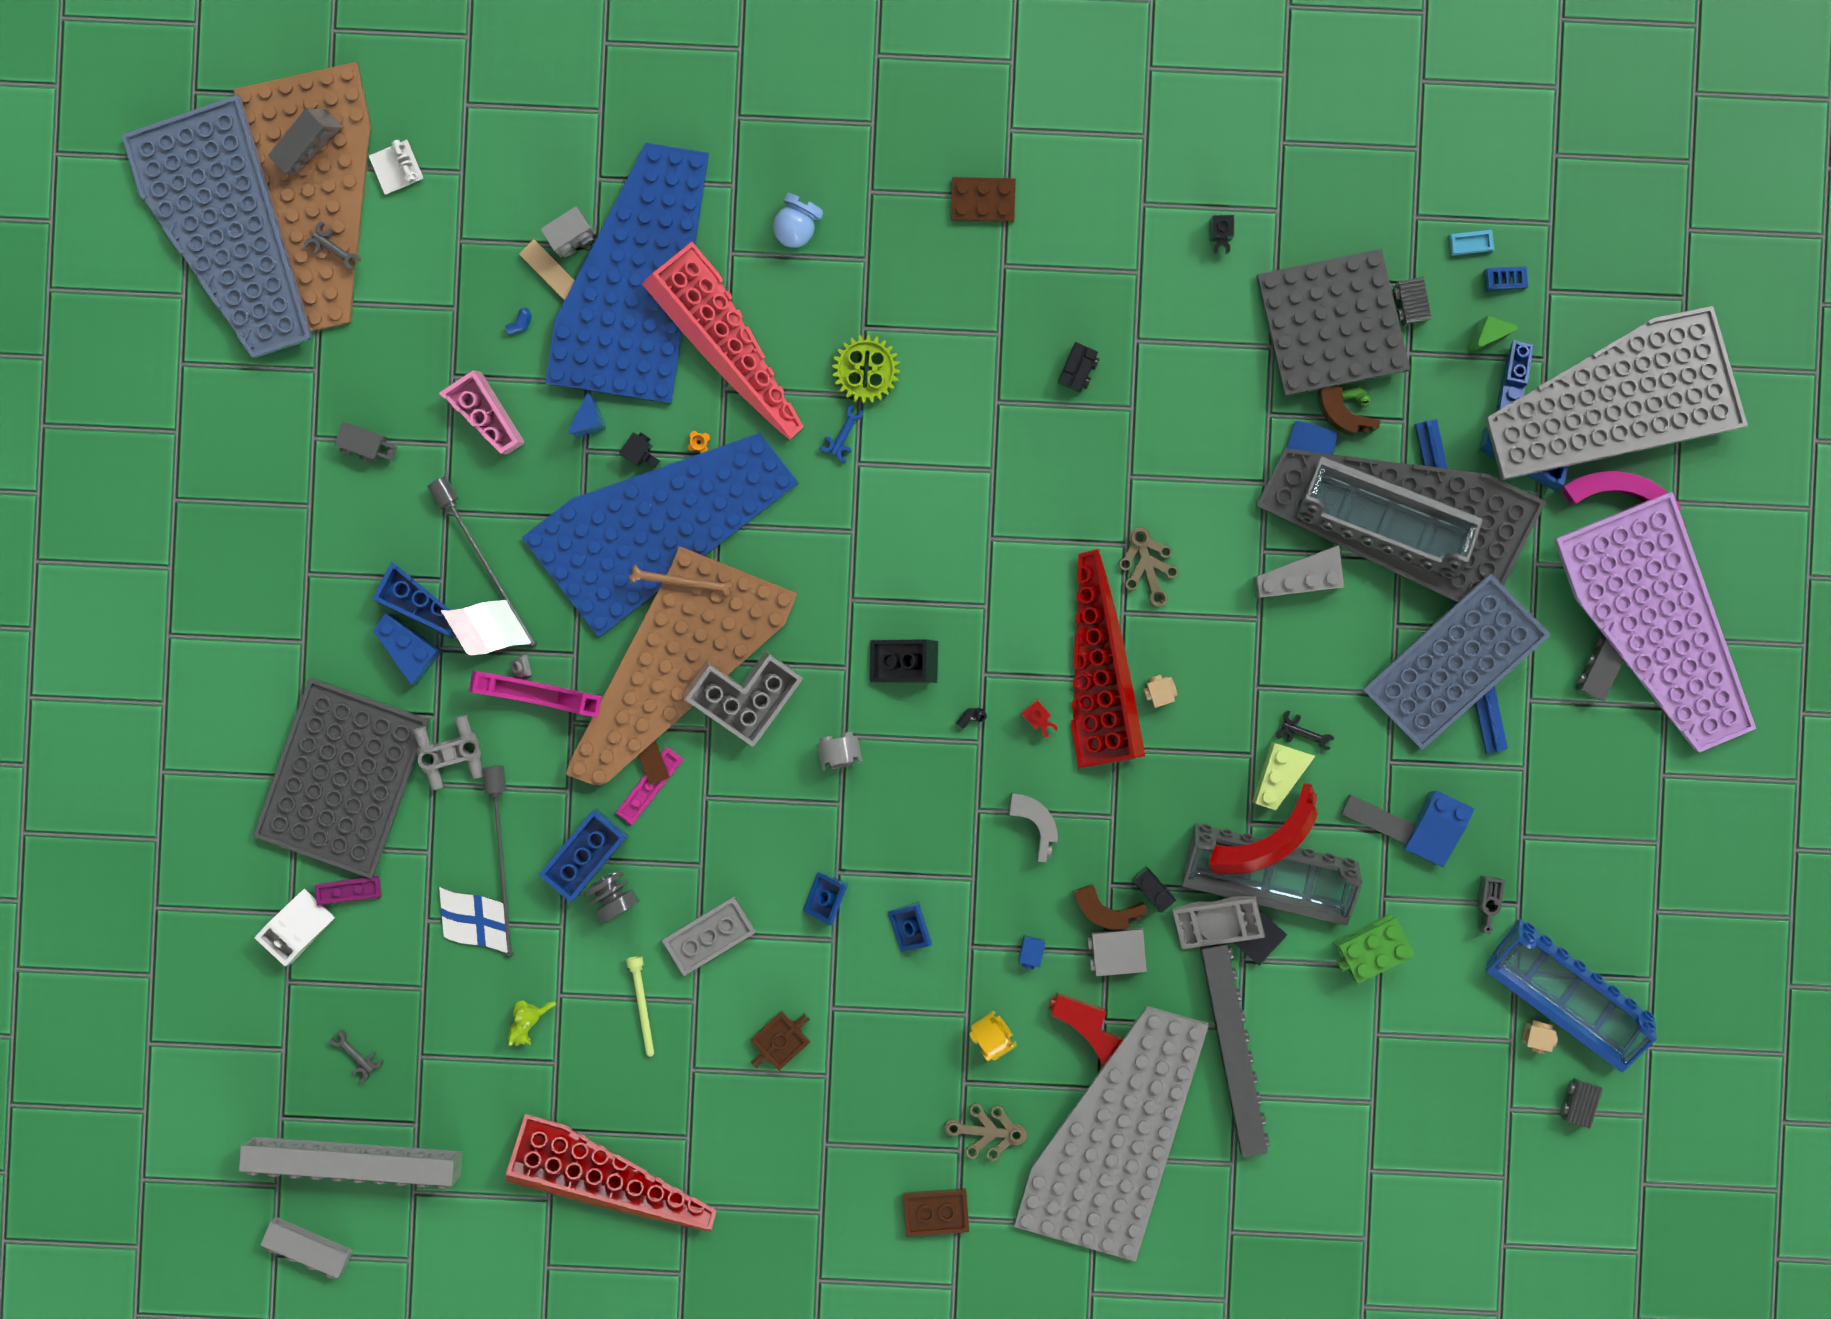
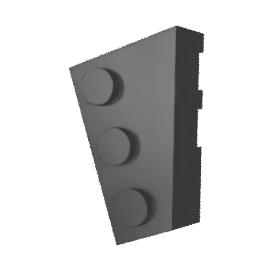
[268,108,344,174]

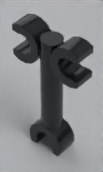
[1276,710,1334,750]

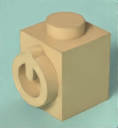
[1143,674,1178,708]
[1521,1020,1558,1054]

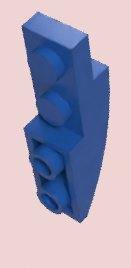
[1496,340,1534,411]

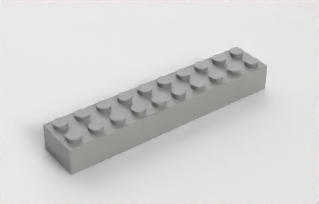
[239,1137,463,1189]

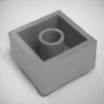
[541,206,596,258]

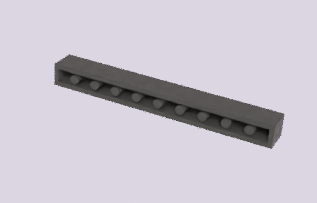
[1200,943,1270,1158]

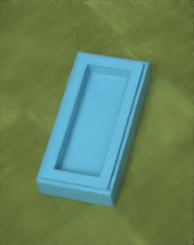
[1449,230,1494,256]

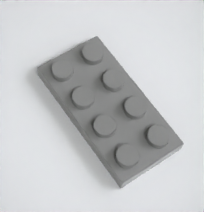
[662,896,756,976]

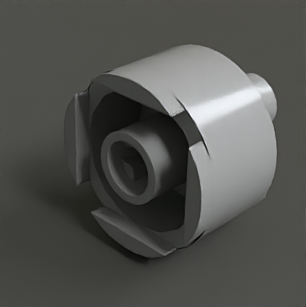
[817,732,863,770]

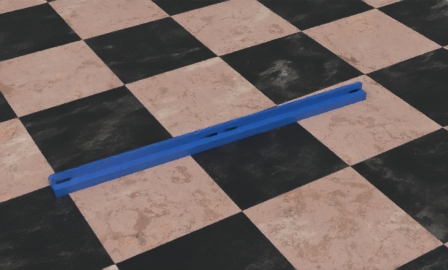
[1415,419,1508,753]

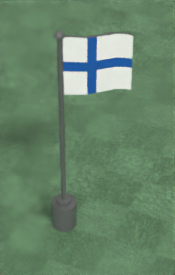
[439,766,514,957]

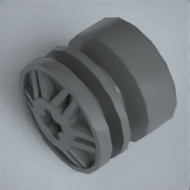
[583,870,640,924]

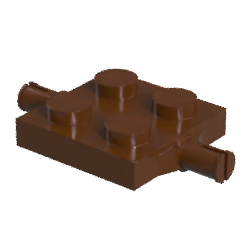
[751,1011,810,1071]

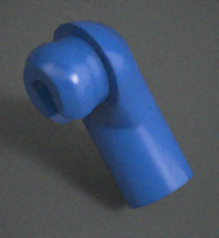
[505,308,532,335]

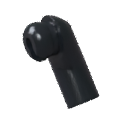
[956,708,987,729]

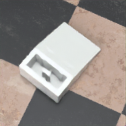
[254,889,335,967]

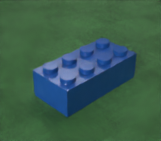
[539,809,629,902]

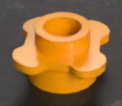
[687,431,710,453]

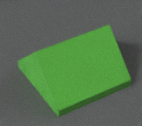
[1468,315,1519,353]

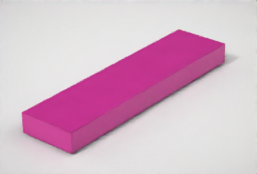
[615,746,684,826]

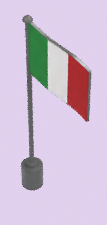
[427,476,537,656]

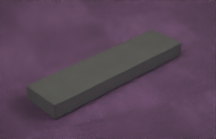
[1341,795,1415,844]

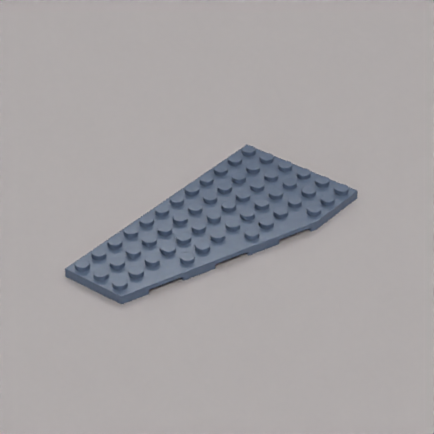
[122,95,313,358]

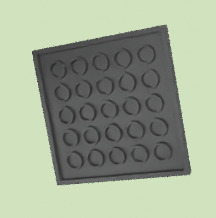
[1257,249,1410,397]

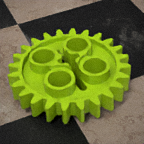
[832,335,900,404]

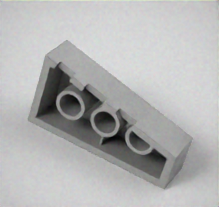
[1254,545,1344,598]

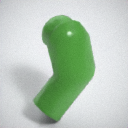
[1342,387,1372,407]

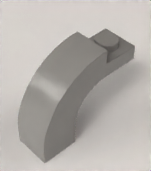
[1009,793,1058,862]

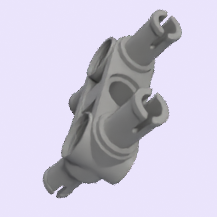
[413,715,483,790]

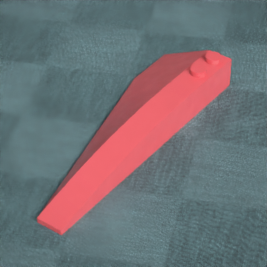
[642,242,803,440]

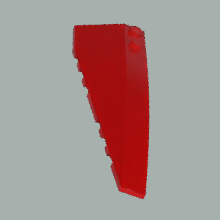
[1071,549,1146,769]
[505,1114,717,1232]

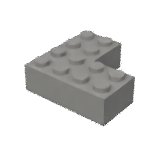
[682,651,803,747]

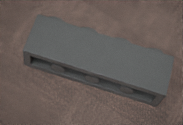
[1576,633,1624,701]

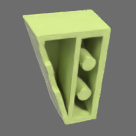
[1252,742,1315,810]

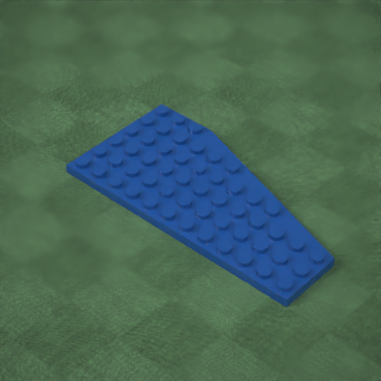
[545,143,709,404]
[522,433,799,637]

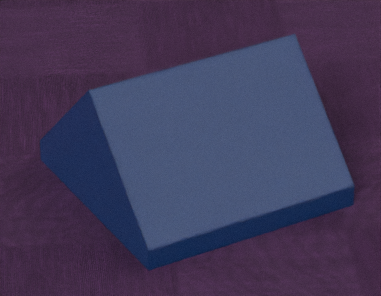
[568,394,606,438]
[803,872,848,926]
[888,901,932,951]

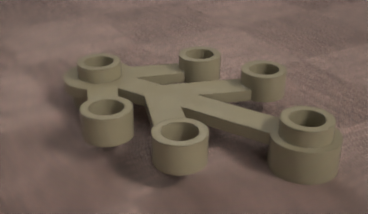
[1119,527,1179,607]
[945,1103,1027,1161]

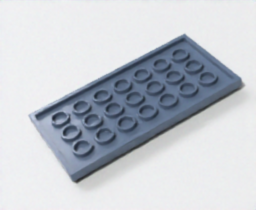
[1363,573,1551,750]

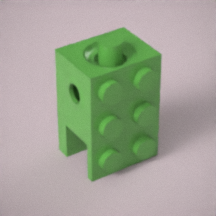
[1333,914,1416,984]

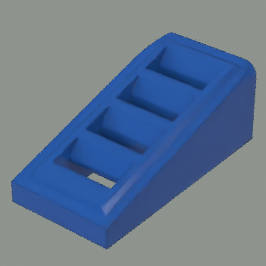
[1484,266,1528,292]

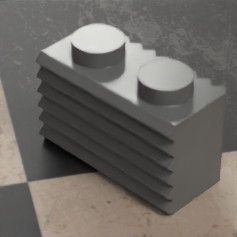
[1393,277,1431,326]
[1560,1078,1603,1129]

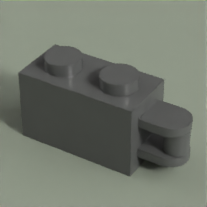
[334,421,397,463]

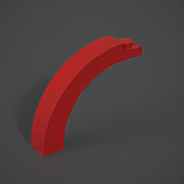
[1209,784,1318,875]

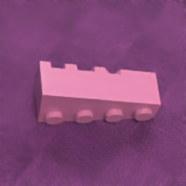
[439,370,525,454]

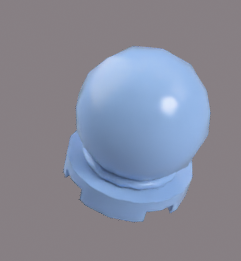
[773,193,823,248]

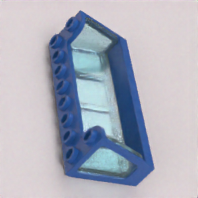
[1486,919,1657,1073]

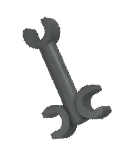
[304,221,362,271]
[329,1030,384,1083]

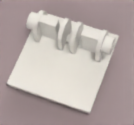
[369,140,424,195]

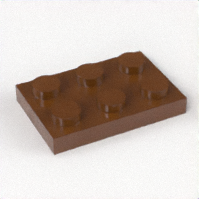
[951,177,1016,222]
[903,1188,969,1237]

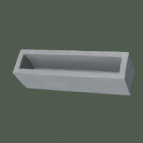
[260,1217,353,1278]

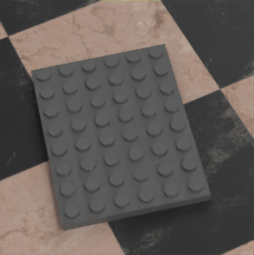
[253,678,430,879]

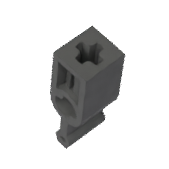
[1477,876,1505,934]

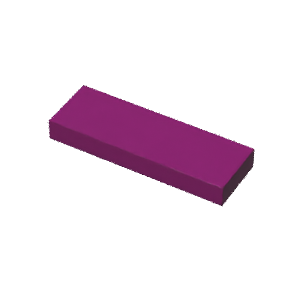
[314,876,382,905]

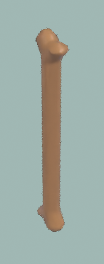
[628,565,734,598]

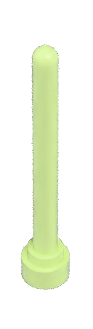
[626,956,654,1057]

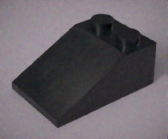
[870,639,938,683]

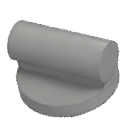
[511,655,532,677]

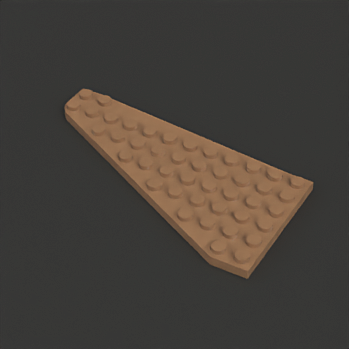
[566,546,797,785]

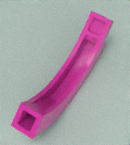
[1559,471,1687,531]
[469,671,602,717]

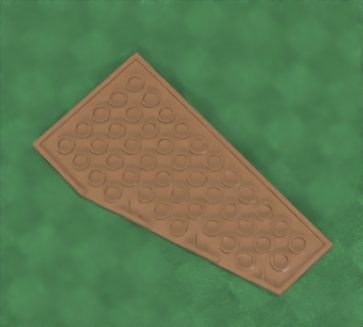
[233,62,372,332]

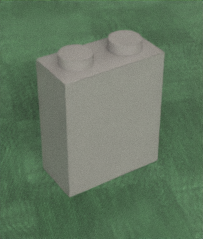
[1088,927,1147,976]

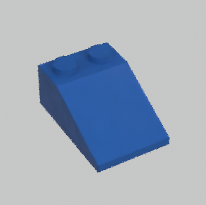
[1404,790,1474,867]

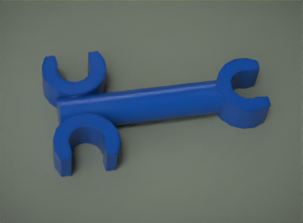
[819,405,863,462]

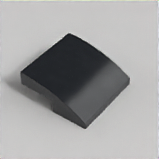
[1233,910,1287,966]

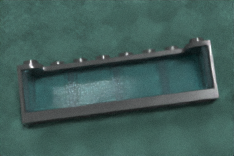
[1296,456,1483,579]
[1182,823,1362,926]

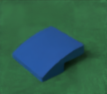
[1287,420,1339,455]

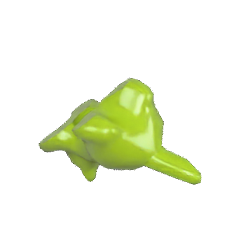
[507,1000,557,1046]

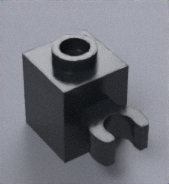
[1209,215,1234,254]
[619,432,660,468]

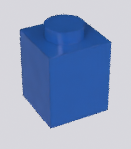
[1018,935,1045,969]

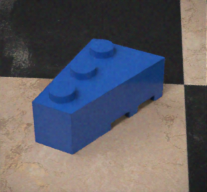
[373,613,442,685]

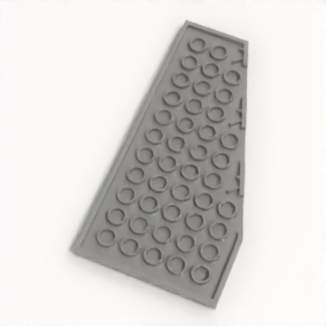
[1485,306,1748,480]
[1014,1006,1209,1262]

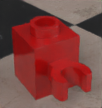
[1021,699,1058,738]

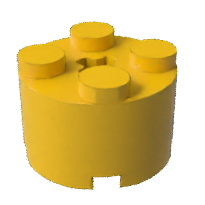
[969,1011,1017,1061]

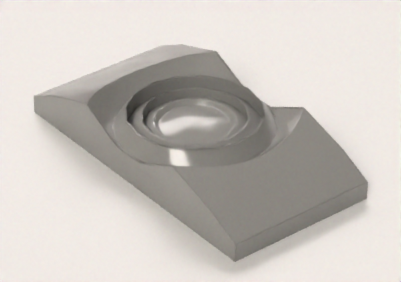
[1172,896,1265,949]

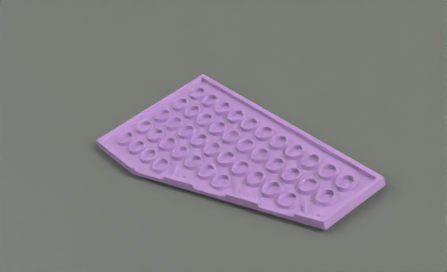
[1554,492,1756,752]

